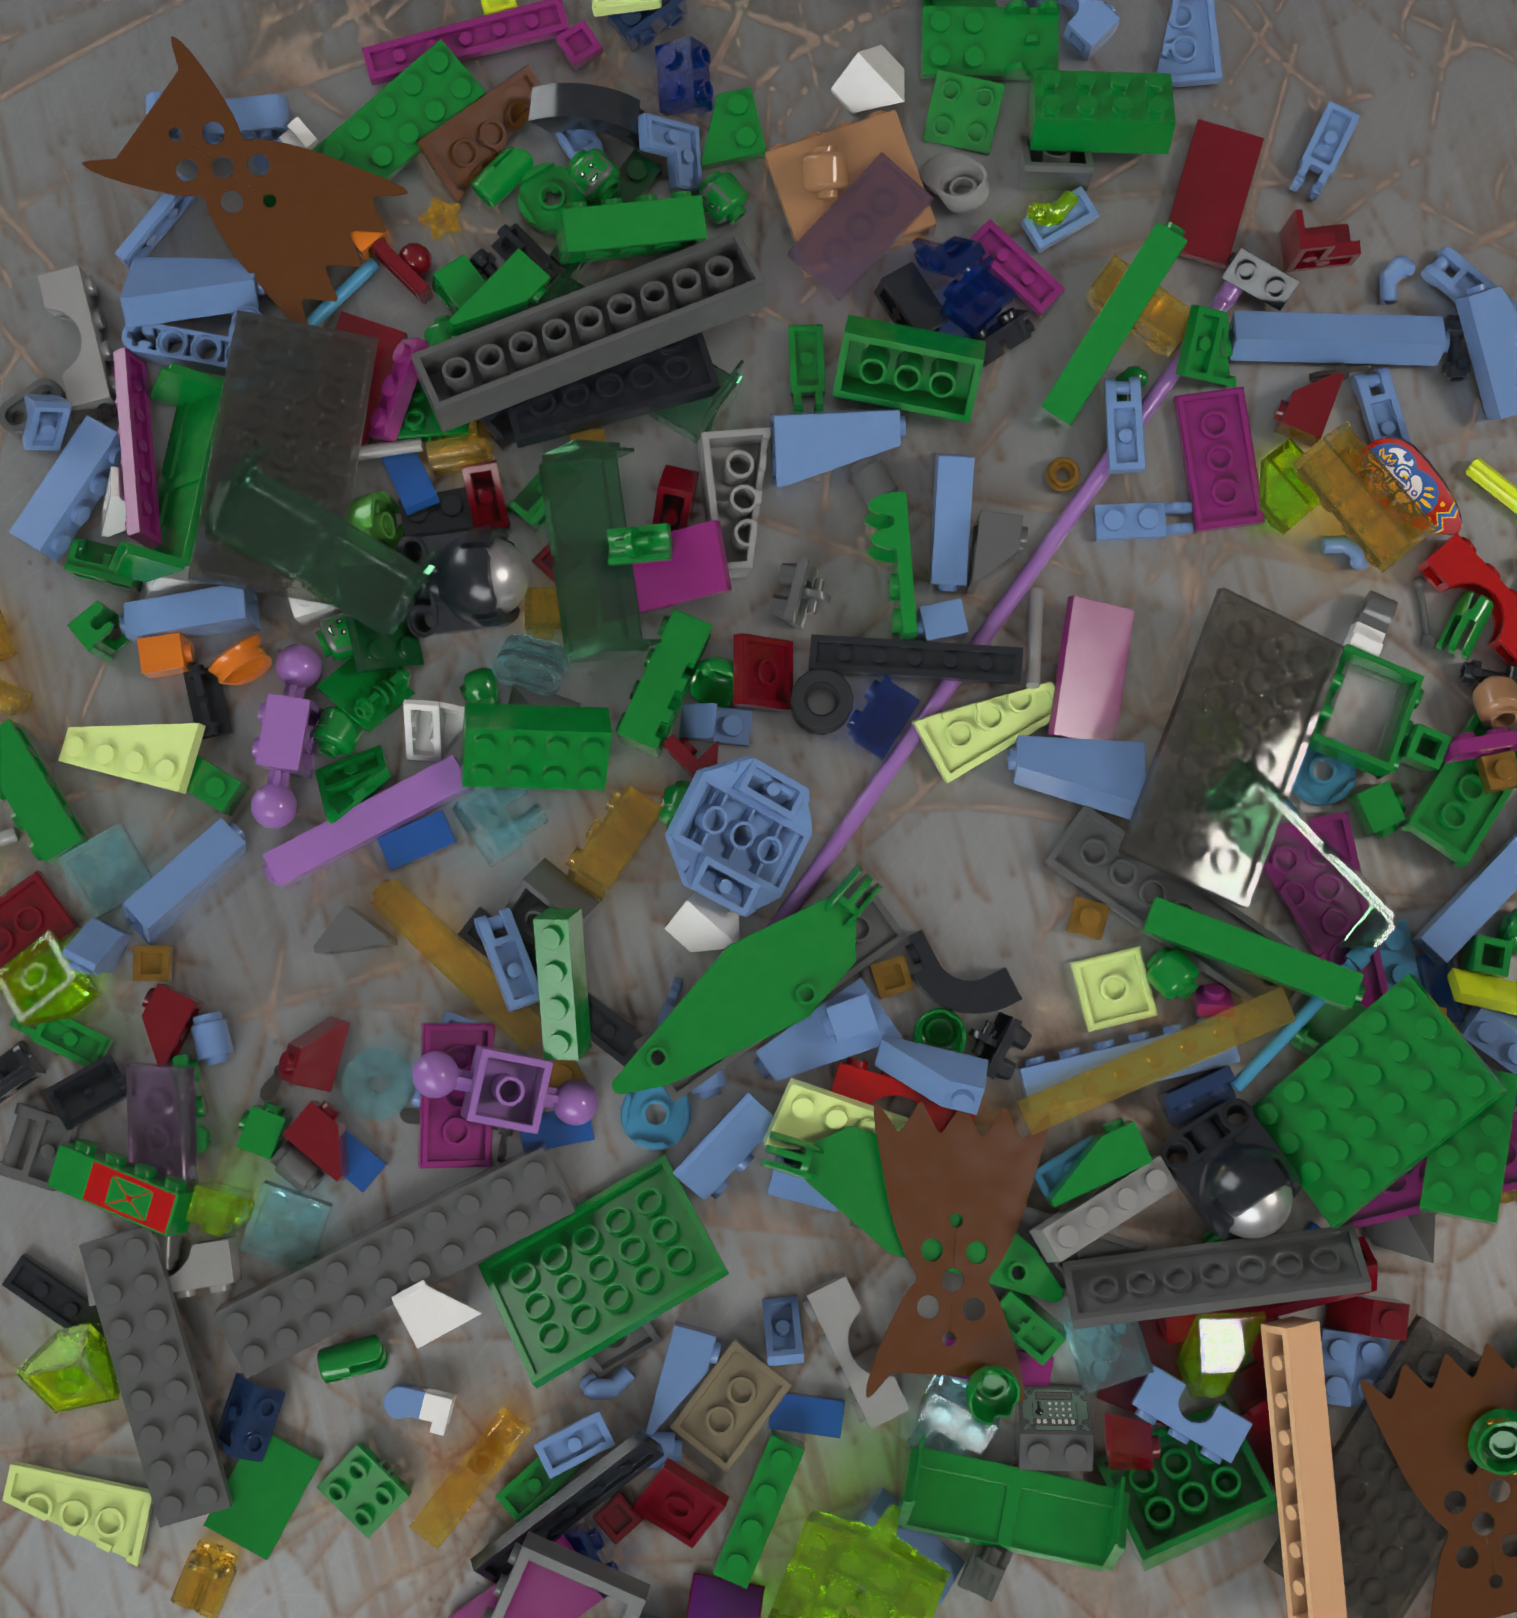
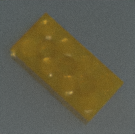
[1292,421,1437,573]

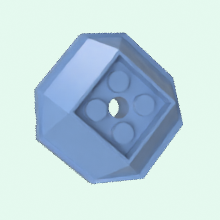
[665,756,812,917]

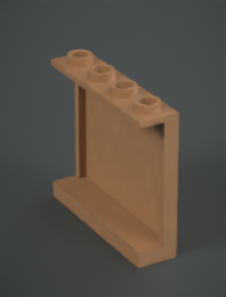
[764,110,937,279]

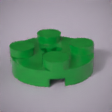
[518,163,587,235]

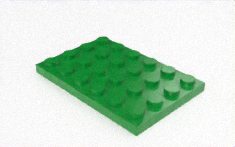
[1252,974,1508,1228]
[478,1154,730,1388]

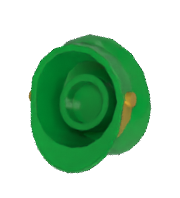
[1467,1408,1517,1476]

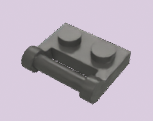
[0,1103,79,1191]

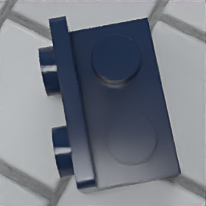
[608,0,687,52]
[1157,1066,1236,1127]
[215,1372,286,1462]

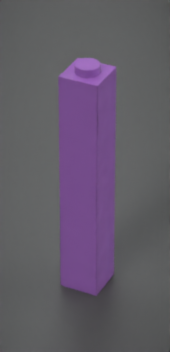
[262,754,473,889]

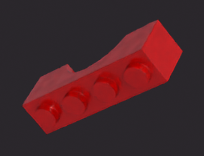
[1416,533,1517,666]
[830,1057,975,1133]

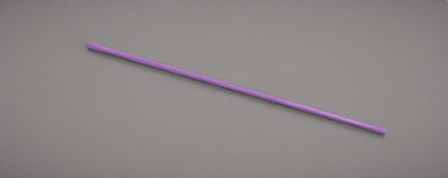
[766,280,1244,927]

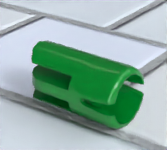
[471,147,533,208]
[1435,591,1494,660]
[317,1334,390,1384]

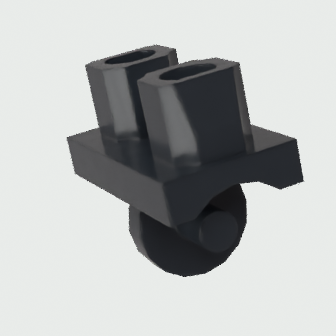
[968,1012,1032,1080]

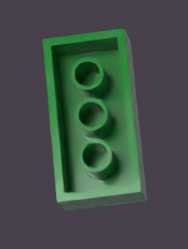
[1028,69,1176,154]
[555,191,707,265]
[832,314,986,423]
[460,703,612,790]
[1419,1070,1517,1226]

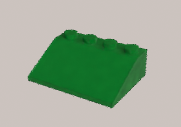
[1094,1400,1277,1572]

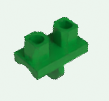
[607,523,673,566]

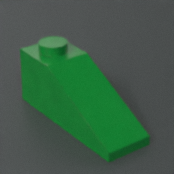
[446,248,550,337]
[187,755,250,816]
[1046,1117,1153,1207]

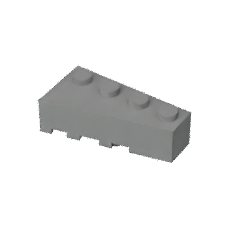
[697,427,771,578]

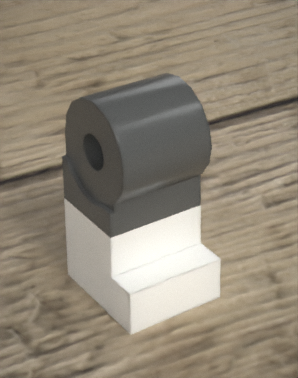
[1341,590,1398,657]

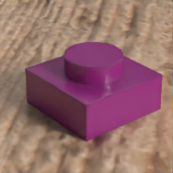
[555,20,603,70]
[1192,983,1235,1017]

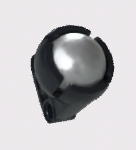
[396,525,529,638]
[1161,1098,1303,1241]

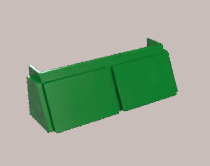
[108,363,232,582]
[895,1434,1130,1571]

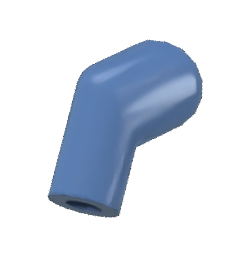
[1379,255,1416,305]
[1321,535,1372,569]
[580,1364,636,1400]

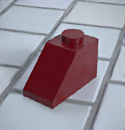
[1273,372,1345,447]
[652,465,700,532]
[142,983,205,1067]
[278,1016,350,1092]
[282,1100,349,1182]
[1323,1295,1410,1341]
[1105,1414,1160,1470]

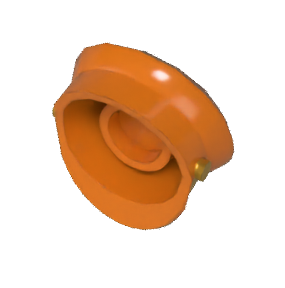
[208,634,273,685]

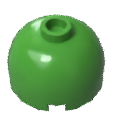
[339,491,405,563]

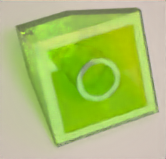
[1259,438,1337,535]
[0,930,101,1027]
[1176,1312,1267,1398]
[16,1323,120,1413]

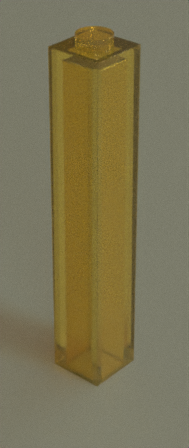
[370,878,542,1052]

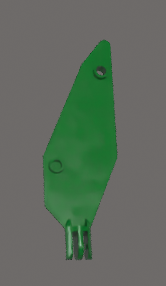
[612,864,883,1094]
[761,1126,1063,1303]

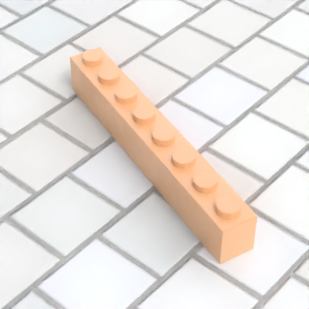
[1260,1316,1347,1618]

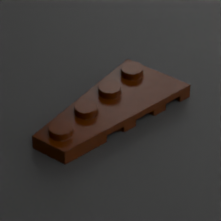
[415,65,541,202]

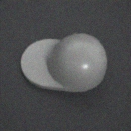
[921,152,990,213]

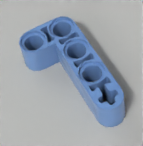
[145,91,290,148]
[122,306,270,378]

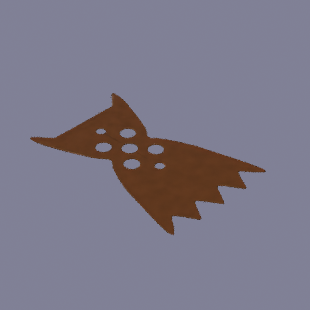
[82,36,408,335]
[866,1102,1050,1403]
[1360,1343,1517,1618]

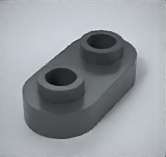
[0,378,66,436]

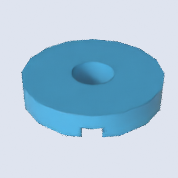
[1285,737,1357,806]
[621,1087,691,1150]

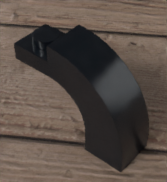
[528,83,647,151]
[905,929,1022,1014]

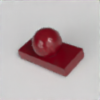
[372,238,434,305]

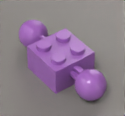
[251,644,323,829]
[412,1044,599,1134]

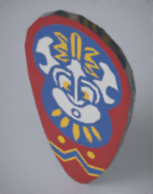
[1355,436,1463,535]

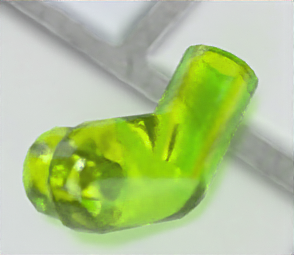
[1027,190,1079,226]

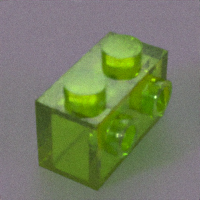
[186,1180,256,1236]

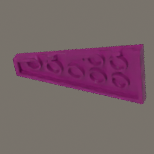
[1241,811,1389,1008]

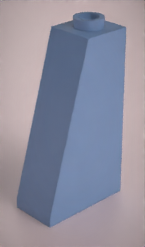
[120,257,267,327]
[1454,282,1517,420]
[770,408,906,487]
[929,453,975,591]
[119,583,261,644]
[1007,735,1148,821]
[123,818,246,945]
[754,978,902,1081]

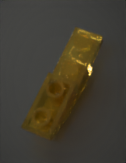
[409,1406,532,1550]

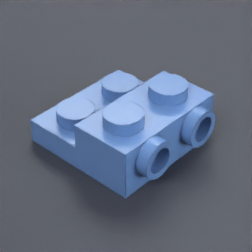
[1320,1326,1390,1407]

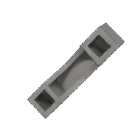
[37,265,117,417]
[1029,1155,1178,1263]
[84,1236,242,1306]
[803,1273,910,1429]

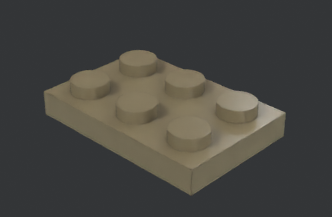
[670,1338,794,1473]

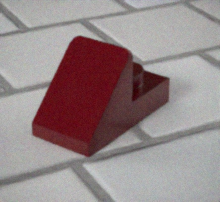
[461,460,510,528]
[662,734,719,778]

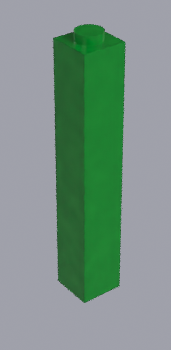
[1041,221,1188,426]
[1141,897,1366,1010]

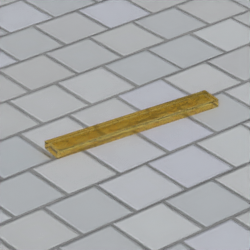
[1016,987,1296,1135]

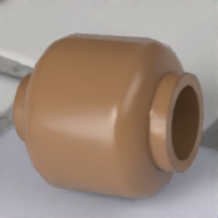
[802,146,849,200]
[1472,676,1517,728]

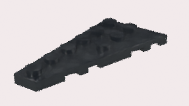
[508,332,721,448]

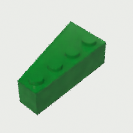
[615,609,713,758]

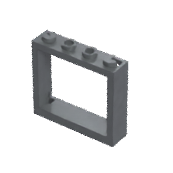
[483,1531,650,1618]

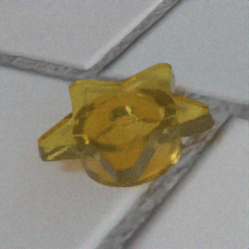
[418,197,461,241]

